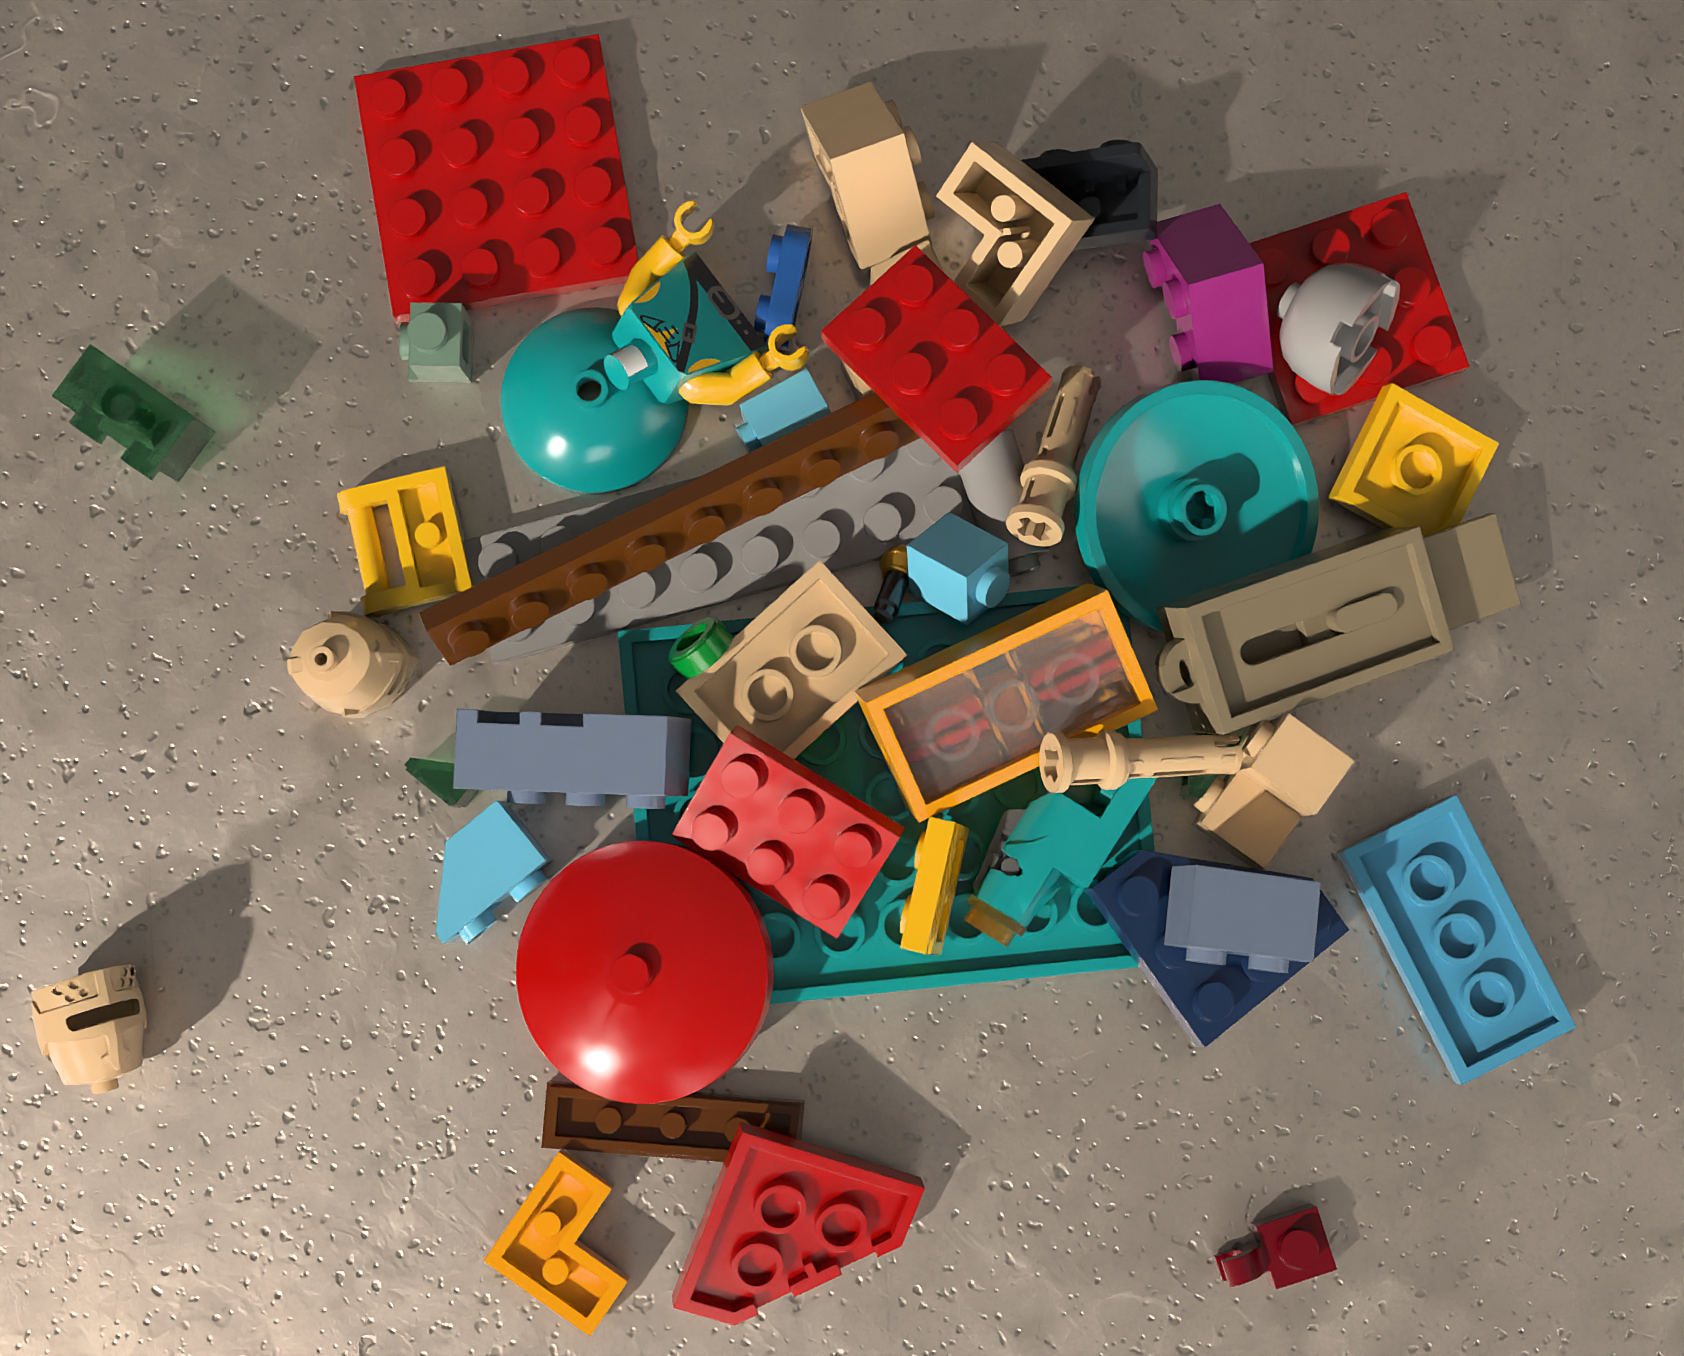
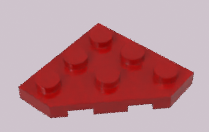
[672,1122,925,1326]

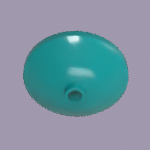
[501,307,689,494]

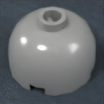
[1277,262,1400,396]

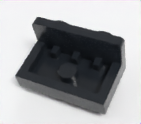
[1021,139,1158,251]

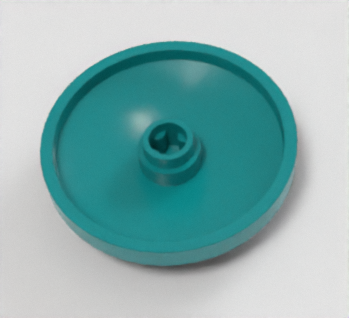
[1074,380,1319,633]

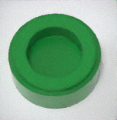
[668,617,733,679]

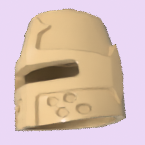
[287,611,420,718]
[31,964,147,1094]

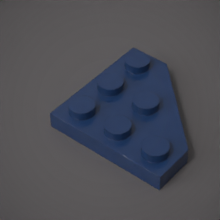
[1084,850,1349,1047]

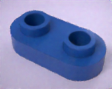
[754,224,813,351]

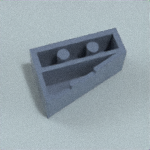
[453,709,691,809]

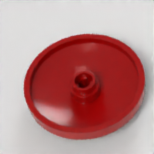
[516,841,774,1104]

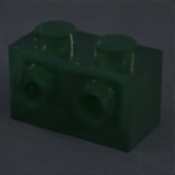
[52,344,215,482]

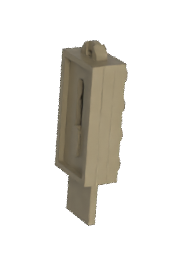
[1154,513,1521,735]

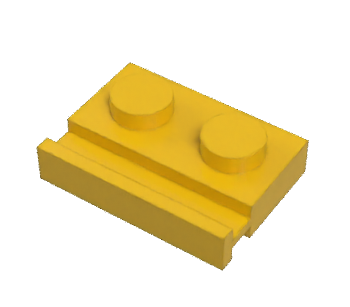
[900,817,969,955]

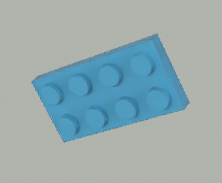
[1337,795,1576,1085]

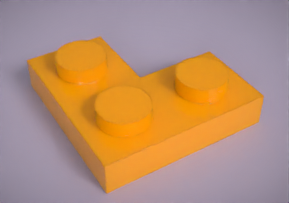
[483,1149,630,1336]

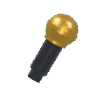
[874,544,909,624]

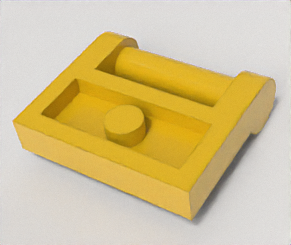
[337,466,473,618]

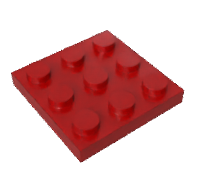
[1249,192,1470,428]

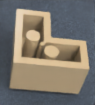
[800,81,935,270]
[936,142,1095,326]
[1191,714,1354,869]

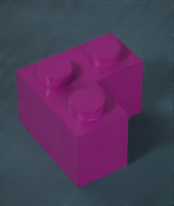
[1143,204,1273,384]

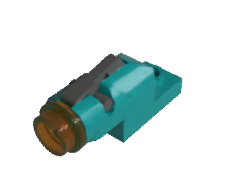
[963,777,1158,948]

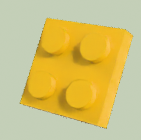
[1328,383,1499,536]

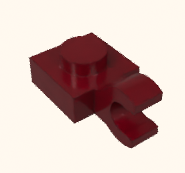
[1213,1203,1337,1290]

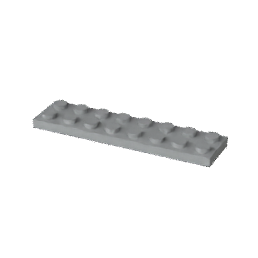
[463,438,976,665]

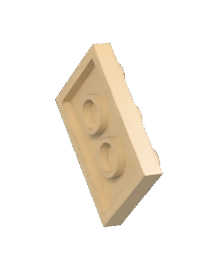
[676,560,907,760]

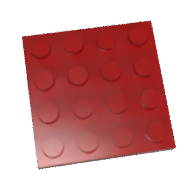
[354,34,639,322]

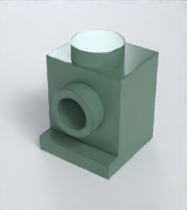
[399,302,474,383]

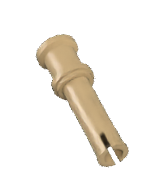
[1006,365,1101,547]
[1039,730,1243,793]

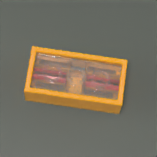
[854,583,1158,822]

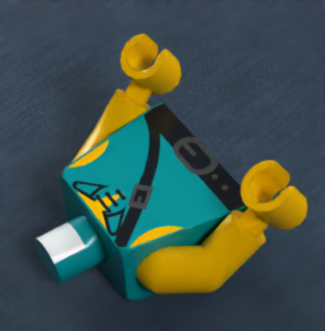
[604,201,809,406]

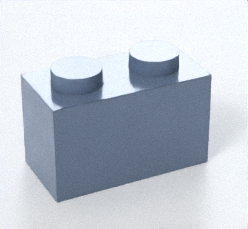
[1164,865,1321,973]

